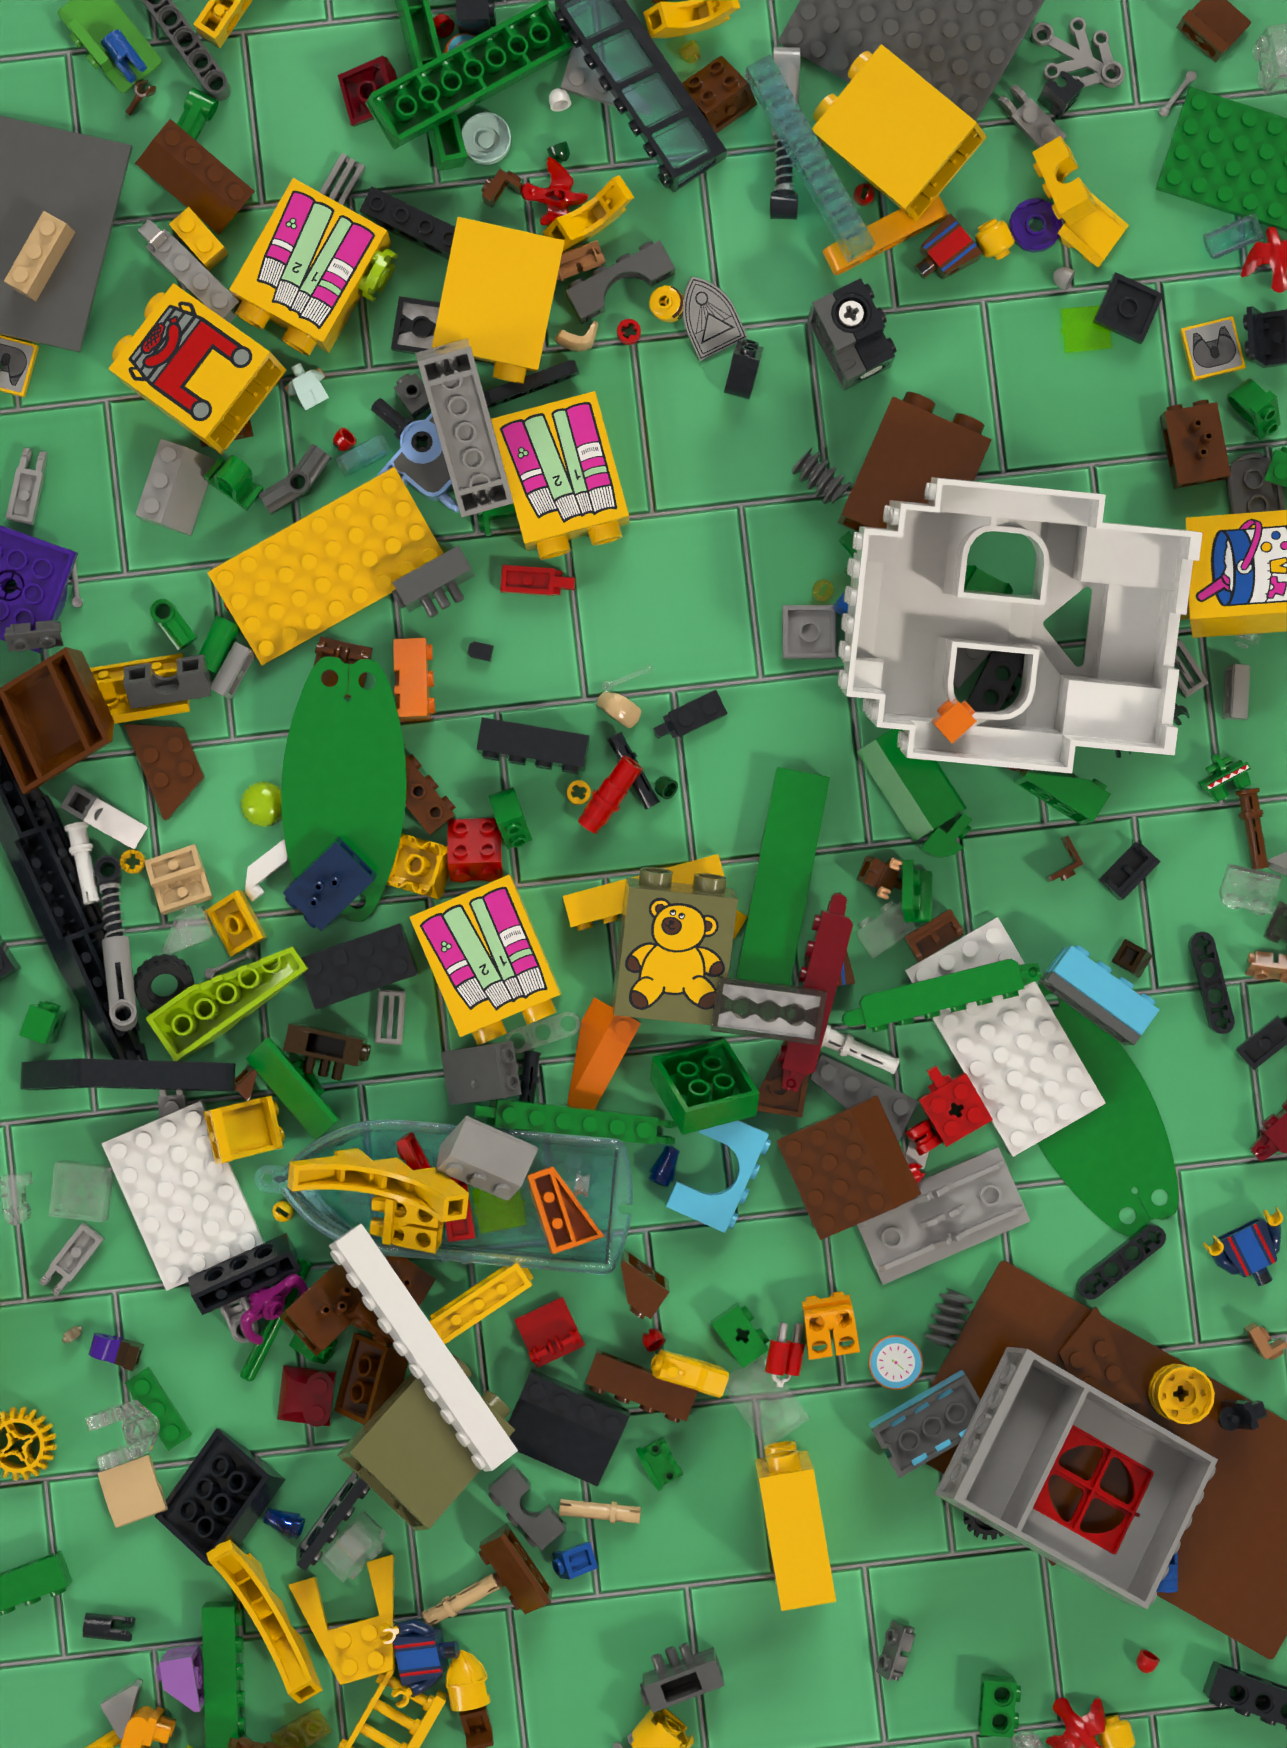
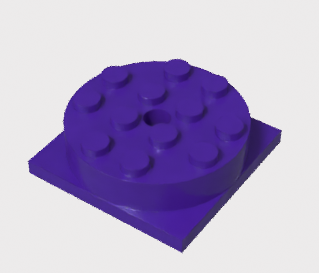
[0,525,78,654]

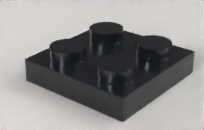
[1092,272,1164,344]

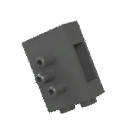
[391,545,474,618]
[441,1041,522,1105]
[640,1643,725,1713]

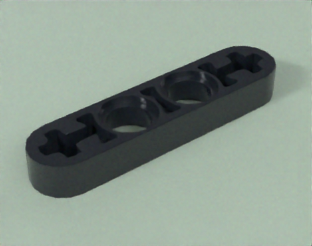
[483,360,580,408]
[1189,932,1235,1034]
[1077,1223,1166,1300]

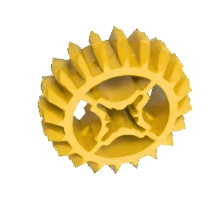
[0,1406,57,1481]

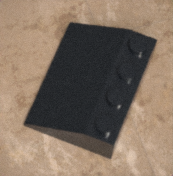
[508,1369,630,1487]
[154,1428,286,1567]

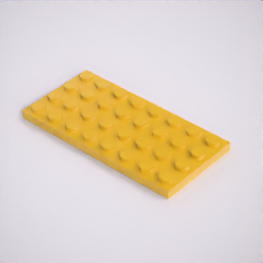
[207,466,444,665]

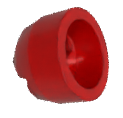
[433,13,455,38]
[853,183,875,206]
[333,428,356,451]
[909,1162,925,1184]
[642,1328,666,1352]
[1136,1649,1160,1674]

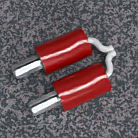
[765,1322,805,1387]

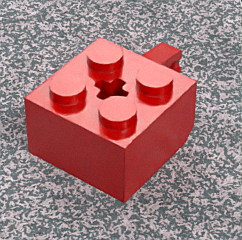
[917,1065,993,1147]

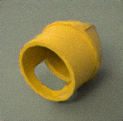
[445,1650,491,1712]

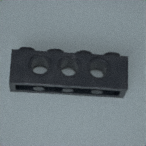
[360,186,455,260]
[966,651,1025,712]
[188,1233,301,1315]
[1203,1661,1287,1729]

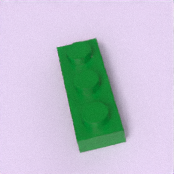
[125,1367,192,1451]

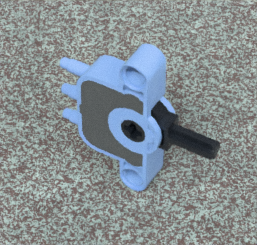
[371,398,459,513]

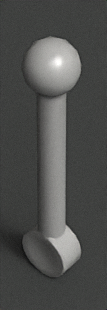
[1159,71,1196,117]
[72,556,83,608]
[204,948,256,978]

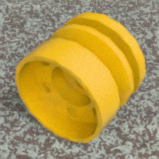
[1148,1363,1215,1424]

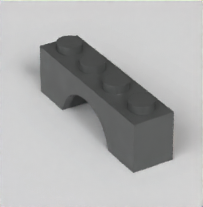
[566,240,675,324]

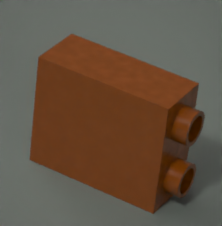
[837,392,992,532]

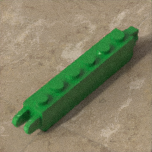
[841,959,1042,1033]
[474,1098,677,1145]

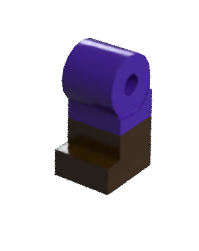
[88,1333,144,1371]

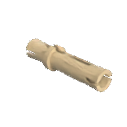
[559,1498,641,1524]
[422,1573,501,1626]

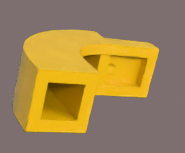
[643,0,740,38]
[542,175,634,253]

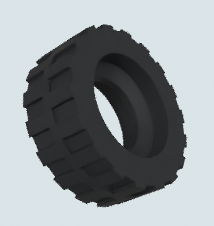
[134,954,195,1014]

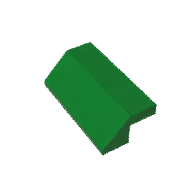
[857,729,967,842]
[246,1037,340,1140]

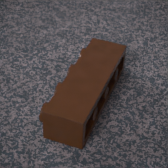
[585,1349,698,1423]

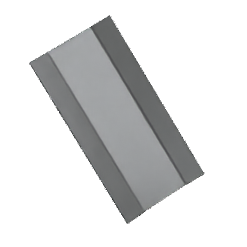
[857,1147,1030,1285]

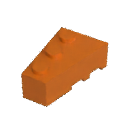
[393,638,436,722]
[525,1167,605,1254]

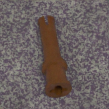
[1235,788,1269,870]

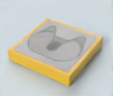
[1180,316,1246,382]
[0,335,39,398]

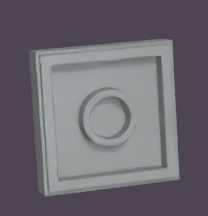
[782,605,837,659]

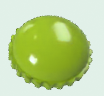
[240,781,282,827]

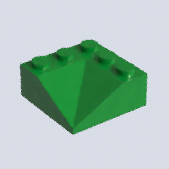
[1014,769,1111,825]
[650,1038,760,1135]

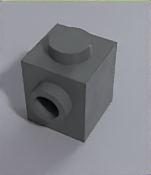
[394,373,430,419]

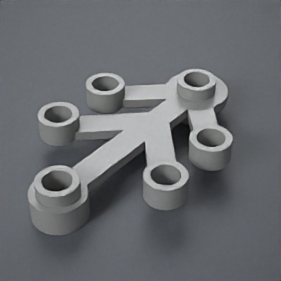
[1031,17,1125,88]

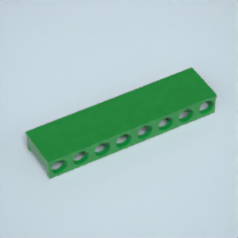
[365,0,574,150]
[736,767,830,988]

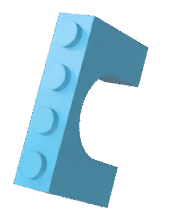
[666,1120,771,1233]

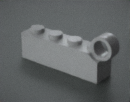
[137,219,240,323]

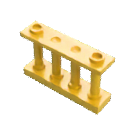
[429,1255,534,1344]
[337,1664,448,1748]

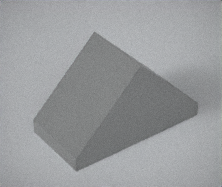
[100,1679,143,1739]

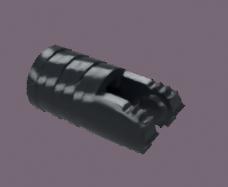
[83,1613,136,1642]

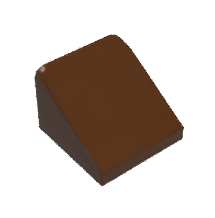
[235,1065,257,1101]

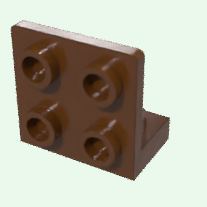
[1176,0,1251,63]
[682,56,757,133]

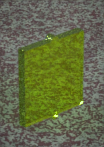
[1060,305,1112,353]
[472,1188,527,1234]

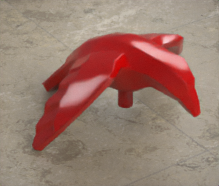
[521,157,589,225]
[1241,226,1287,293]
[1046,1697,1105,1748]

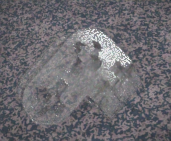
[85,1400,160,1470]

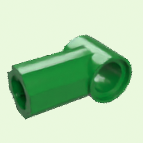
[177,88,219,140]
[150,599,198,651]

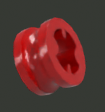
[617,319,641,345]

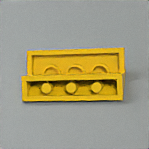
[90,653,190,724]

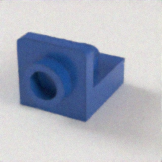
[552,1542,598,1580]

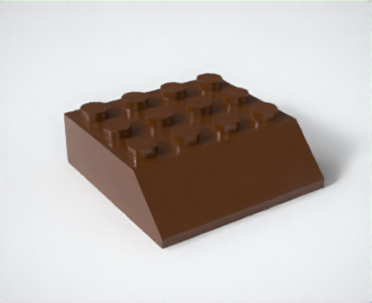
[0,647,114,795]
[777,1095,922,1240]

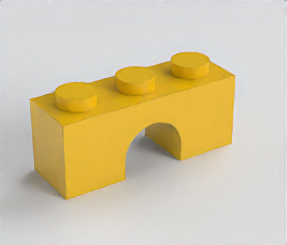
[1032,136,1098,226]

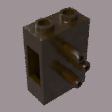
[283,1023,371,1081]

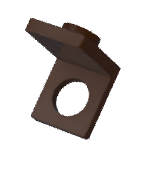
[1046,836,1083,882]

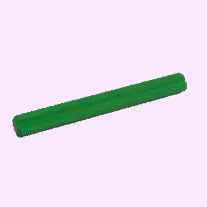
[240,1258,312,1382]

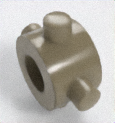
[62,1325,83,1344]

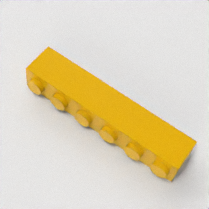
[563,854,727,931]

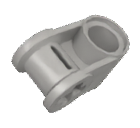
[220,1295,259,1343]

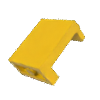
[203,1096,285,1164]

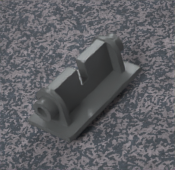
[4,620,63,652]
[876,1620,916,1681]

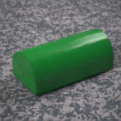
[198,615,240,674]

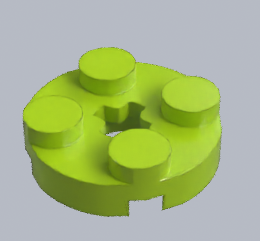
[358,249,398,302]

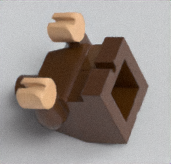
[856,856,903,900]

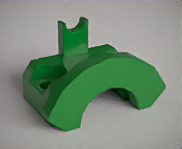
[636,1437,683,1491]

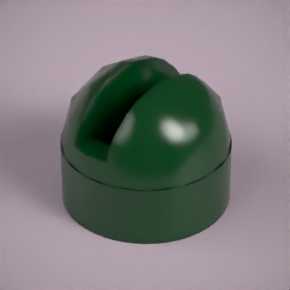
[547,141,570,164]
[655,776,678,800]

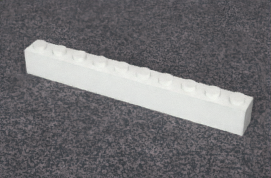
[329,1224,518,1472]

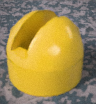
[272,1200,294,1222]

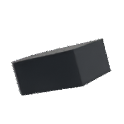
[468,641,494,662]

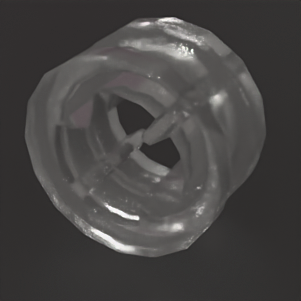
[574,1172,591,1198]

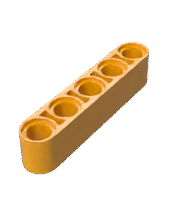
[822,195,949,276]

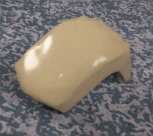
[555,320,598,352]
[597,692,641,728]

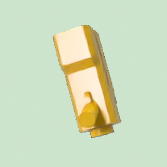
[651,1349,729,1398]

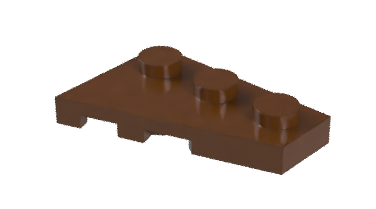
[757,1036,809,1118]

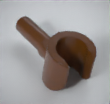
[125,80,156,116]

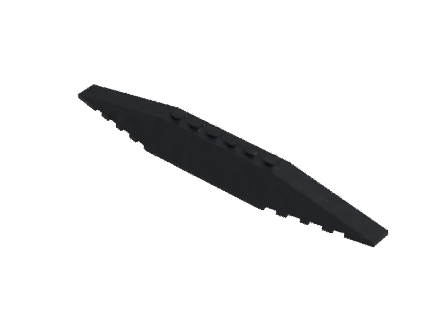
[0,745,148,1060]

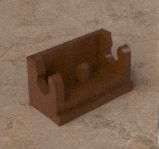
[903,909,964,962]

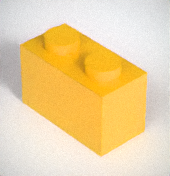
[169,207,228,271]

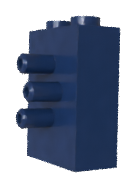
[283,837,377,931]

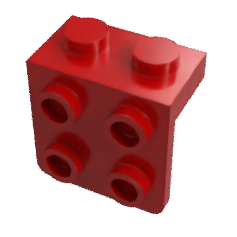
[447,818,503,883]

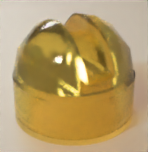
[678,39,701,64]
[812,579,834,602]

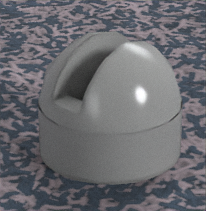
[1053,267,1075,290]

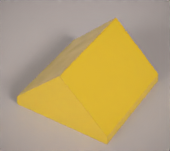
[206,890,267,957]

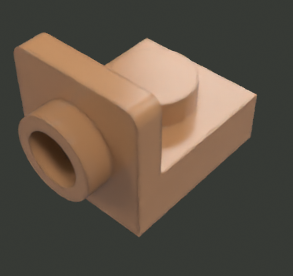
[1244,1323,1287,1360]

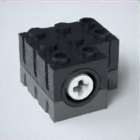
[808,278,897,391]

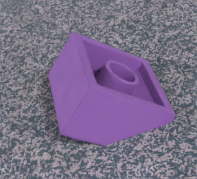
[156,1644,204,1712]

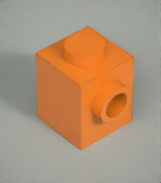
[931,699,977,744]

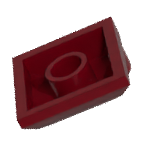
[337,56,398,127]
[277,1365,337,1427]

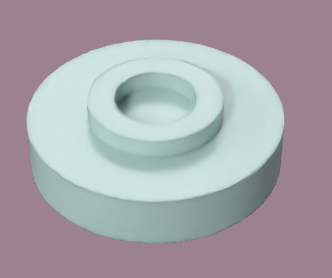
[461,112,511,165]

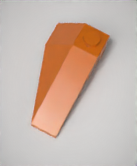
[567,997,641,1109]

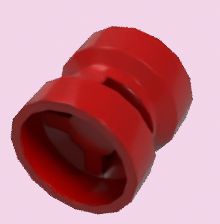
[905,1119,942,1156]

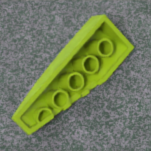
[146,946,308,1062]

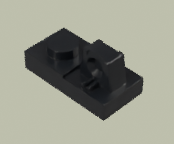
[1236,1015,1287,1070]

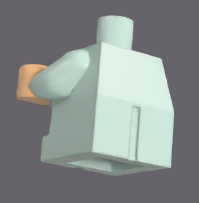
[284,363,329,410]

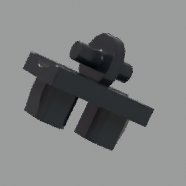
[1217,1399,1267,1431]

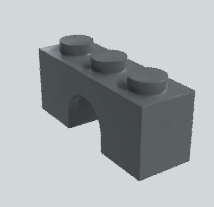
[123,654,211,709]
[488,1463,567,1551]

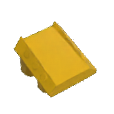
[1058,192,1129,268]
[386,833,449,899]

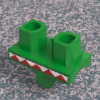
[1198,754,1251,802]

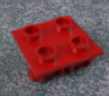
[514,1297,585,1368]

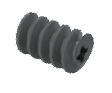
[792,448,852,504]
[924,1288,973,1349]

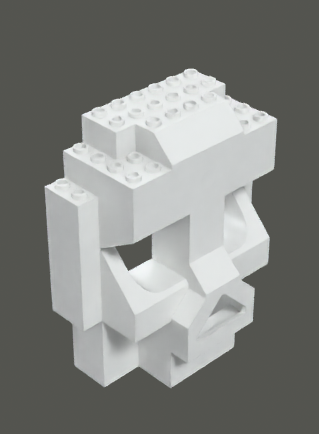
[838,477,1202,773]

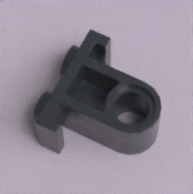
[724,339,764,400]

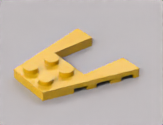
[289,1555,395,1685]

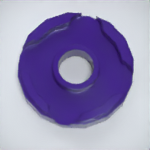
[1009,198,1063,253]

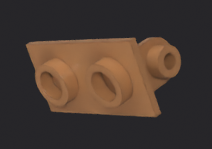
[557,240,606,282]
[1245,951,1287,983]

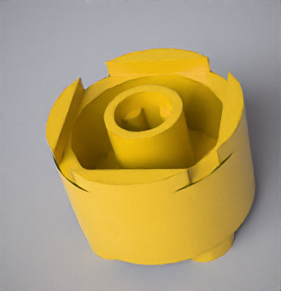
[631,1708,694,1748]

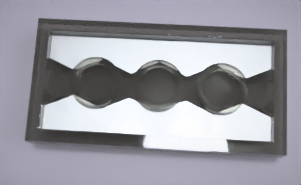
[710,976,827,1045]

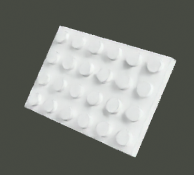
[102,1100,265,1291]

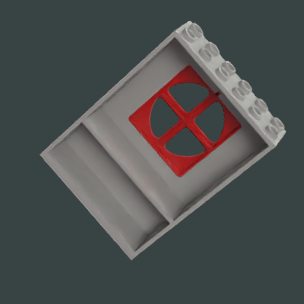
[934,1347,1218,1609]

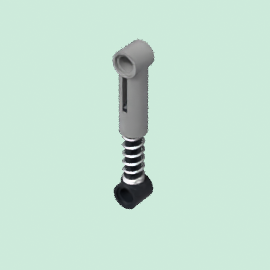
[770,47,800,220]
[94,855,138,1031]

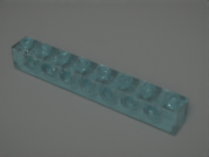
[745,54,875,263]

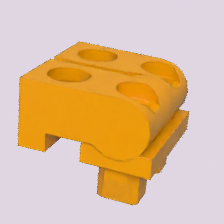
[802,1291,860,1360]
[120,1706,177,1748]

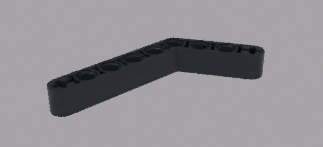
[20,1058,236,1092]

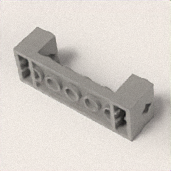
[415,338,513,518]

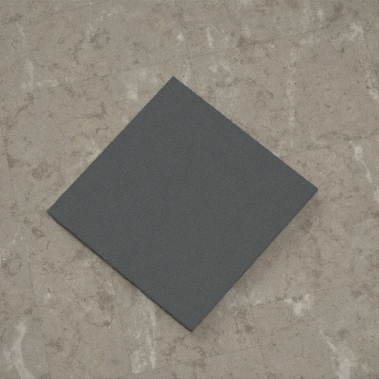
[778,0,1045,121]
[0,116,133,353]

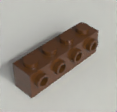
[404,744,456,836]

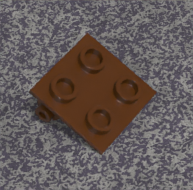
[314,636,373,698]

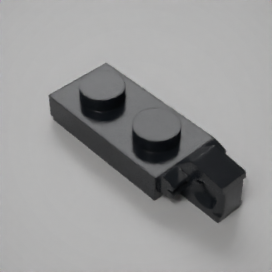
[653,690,728,739]

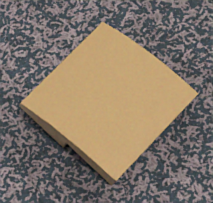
[144,844,214,915]
[98,1455,168,1528]

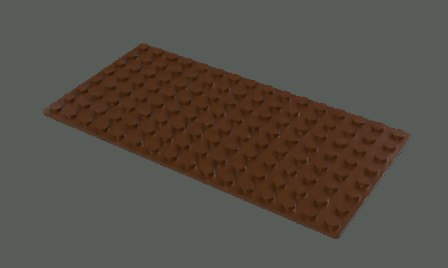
[925,1260,1287,1659]

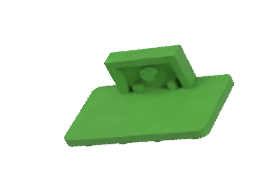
[58,0,162,93]

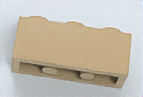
[4,211,75,302]

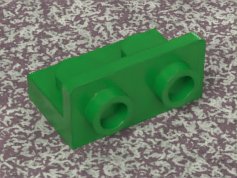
[902,860,933,922]

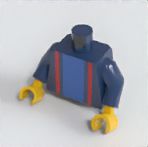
[1203,1207,1283,1286]
[379,1618,460,1708]

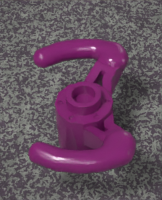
[240,1274,308,1345]

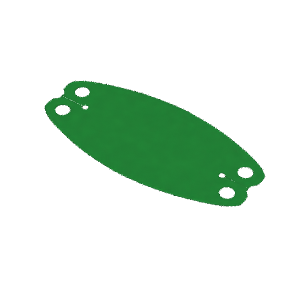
[281,657,406,922]
[1037,984,1179,1237]

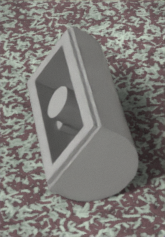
[211,642,256,700]
[1223,664,1251,720]

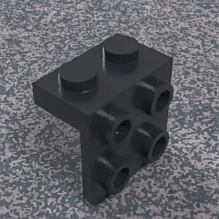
[1243,306,1287,368]

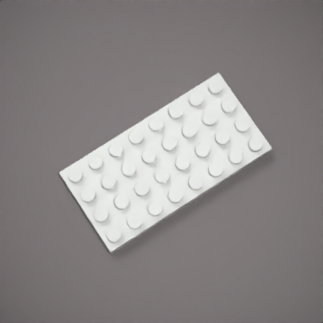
[904,917,1105,1157]

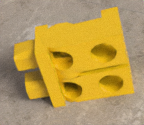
[369,1194,444,1254]

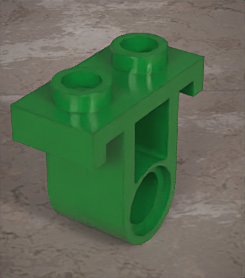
[1227,378,1281,440]
[204,455,263,511]
[488,787,533,849]

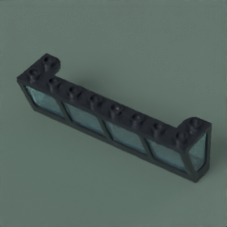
[553,0,727,193]

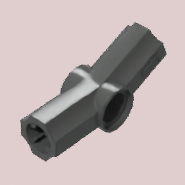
[258,444,332,515]

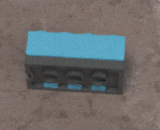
[1038,945,1159,1046]
[869,1370,980,1478]

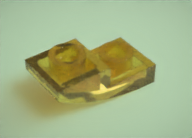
[271,1707,332,1748]

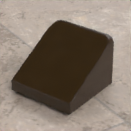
[1112,939,1152,978]

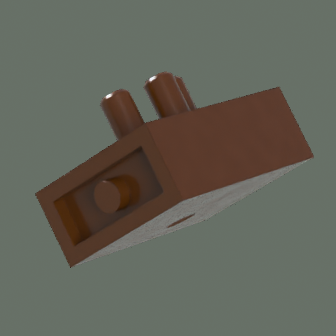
[1160,400,1231,489]
[346,1249,436,1346]
[279,1263,360,1356]

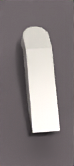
[245,839,289,902]

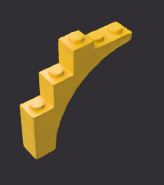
[287,1148,469,1222]
[206,1540,323,1704]

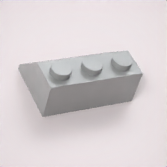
[135,439,216,536]
[436,1116,538,1201]

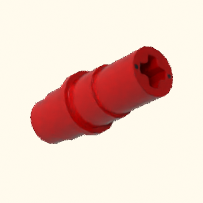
[578,755,643,834]

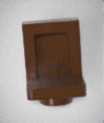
[481,169,522,208]
[459,1706,494,1748]

